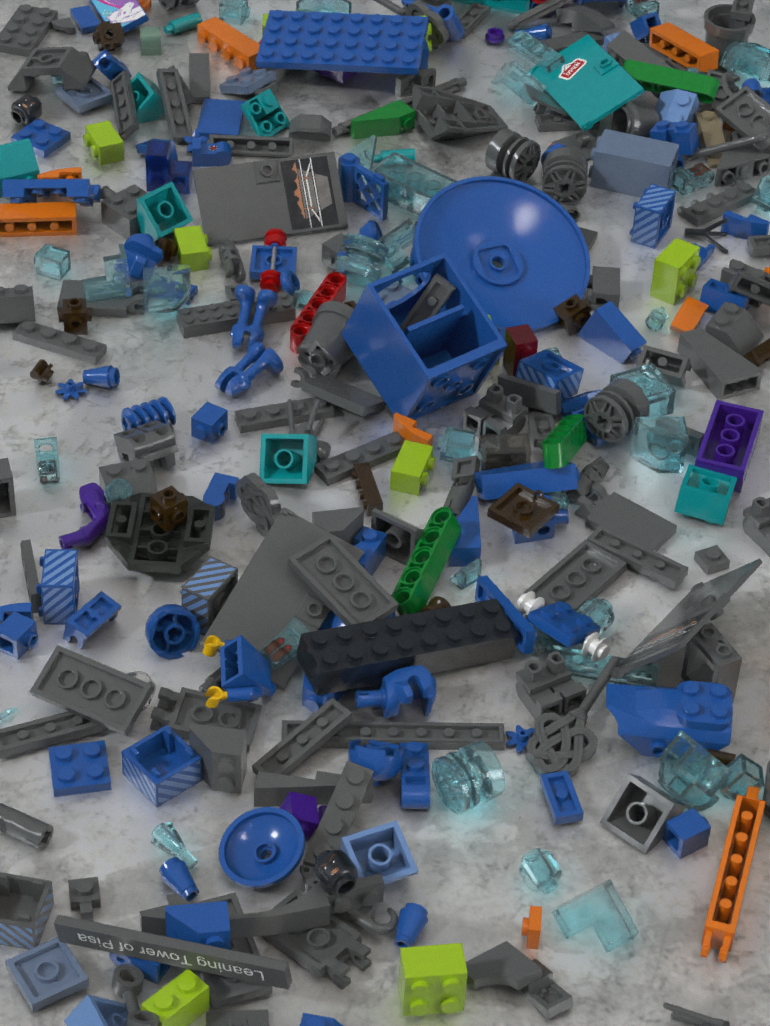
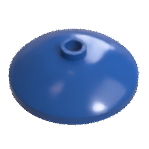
[219,807,305,889]

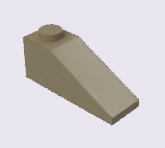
[693,111,725,168]

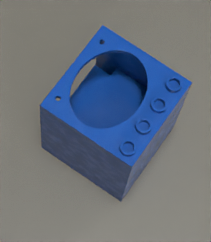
[341,252,507,420]

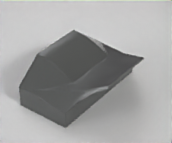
[289,114,332,141]

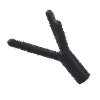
[684,218,729,254]

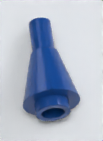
[515,23,552,41]

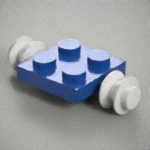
[517,591,610,662]

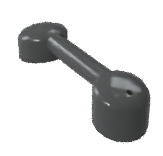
[112,964,159,1026]

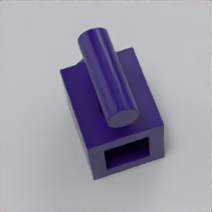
[280,792,327,842]

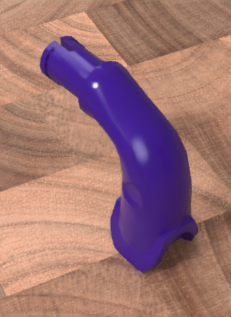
[59,482,110,549]

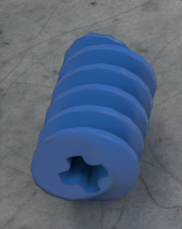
[121,397,176,431]

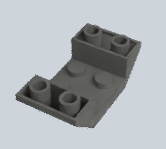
[7,47,97,92]

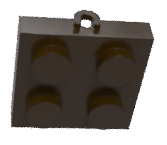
[487,483,559,538]

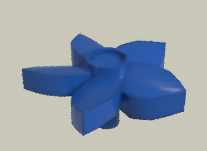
[183,129,209,153]

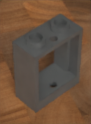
[681,623,742,704]

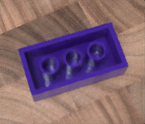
[695,400,764,493]

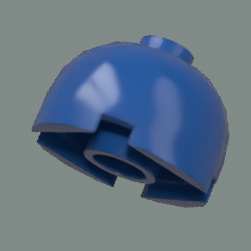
[145,604,201,660]
[348,739,406,786]

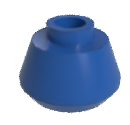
[357,220,384,249]

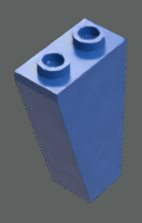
[474,461,580,500]

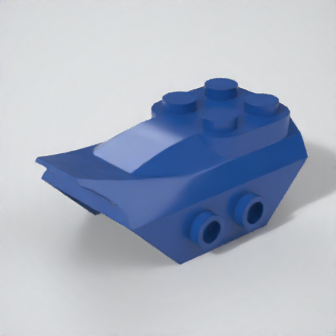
[606,681,733,761]

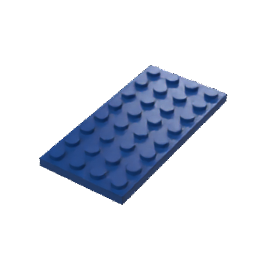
[256,10,429,75]

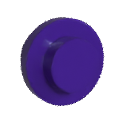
[485,28,505,45]

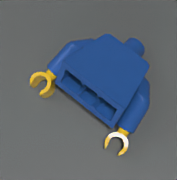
[202,635,277,708]

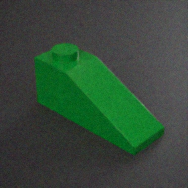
[351,99,415,139]

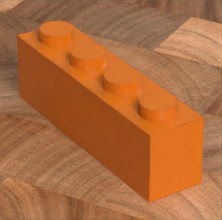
[197,16,261,70]
[649,22,719,74]
[0,202,77,237]

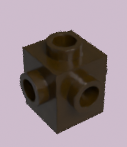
[92,21,125,52]
[553,294,592,336]
[58,298,92,335]
[149,485,188,533]

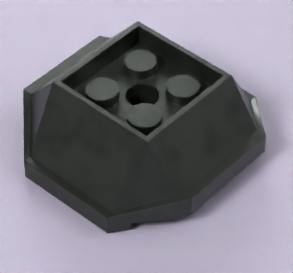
[105,493,215,574]

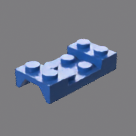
[2,179,101,207]

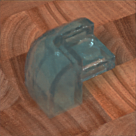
[719,41,770,81]
[143,265,191,313]
[657,730,732,812]

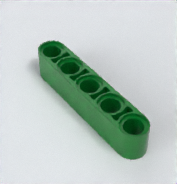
[622,60,720,104]
[542,414,587,469]
[391,507,462,616]

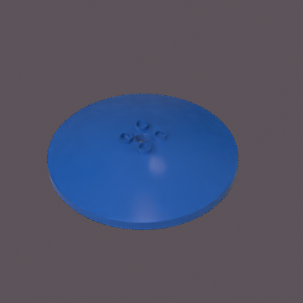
[413,176,590,334]

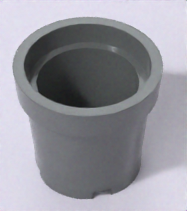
[703,4,756,69]
[297,301,354,377]

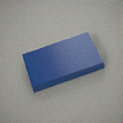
[197,98,245,138]

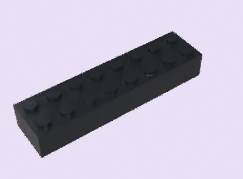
[296,598,519,696]

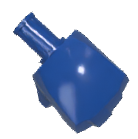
[113,233,164,283]
[355,665,436,719]

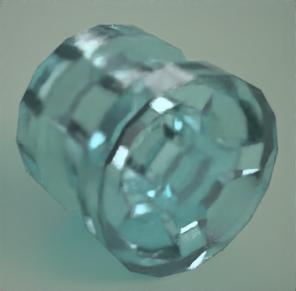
[104,478,133,504]

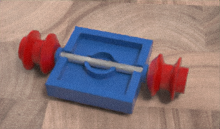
[249,228,297,294]

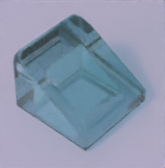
[293,289,315,310]
[450,558,482,590]

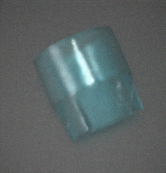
[645,306,669,331]

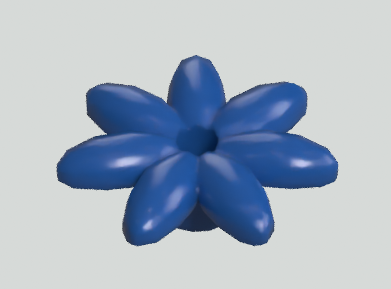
[55,379,87,400]
[505,725,534,753]

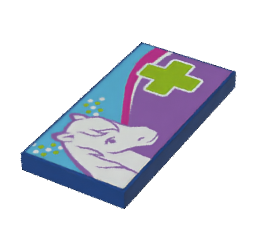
[89,0,149,34]

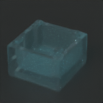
[610,363,676,422]

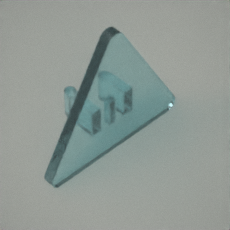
[347,135,377,181]

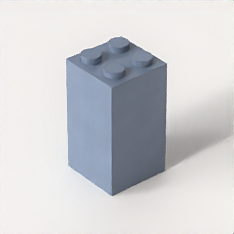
[588,129,680,198]

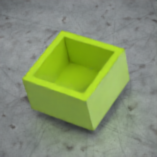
[650,238,701,305]
[398,943,468,1016]

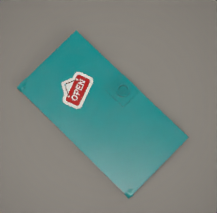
[528,34,645,131]

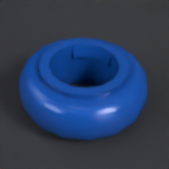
[280,270,300,297]

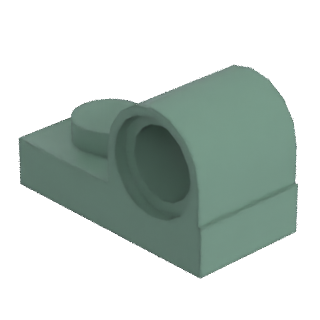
[140,26,161,56]

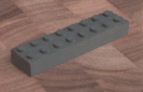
[176,292,296,339]

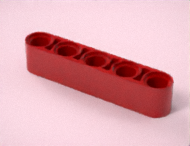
[290,272,347,354]

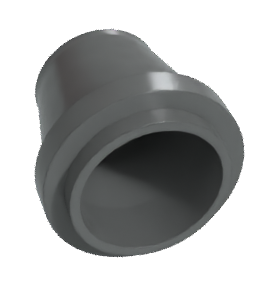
[612,102,660,138]

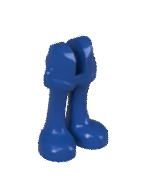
[230,285,278,350]
[215,342,284,398]

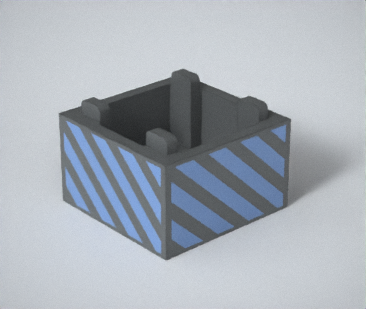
[180,556,238,636]
[0,872,54,950]

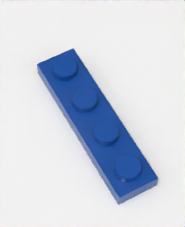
[475,575,537,654]

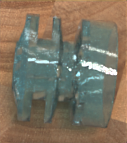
[332,233,389,287]
[431,740,505,814]

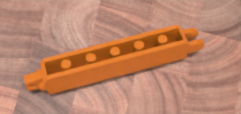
[700,785,766,963]

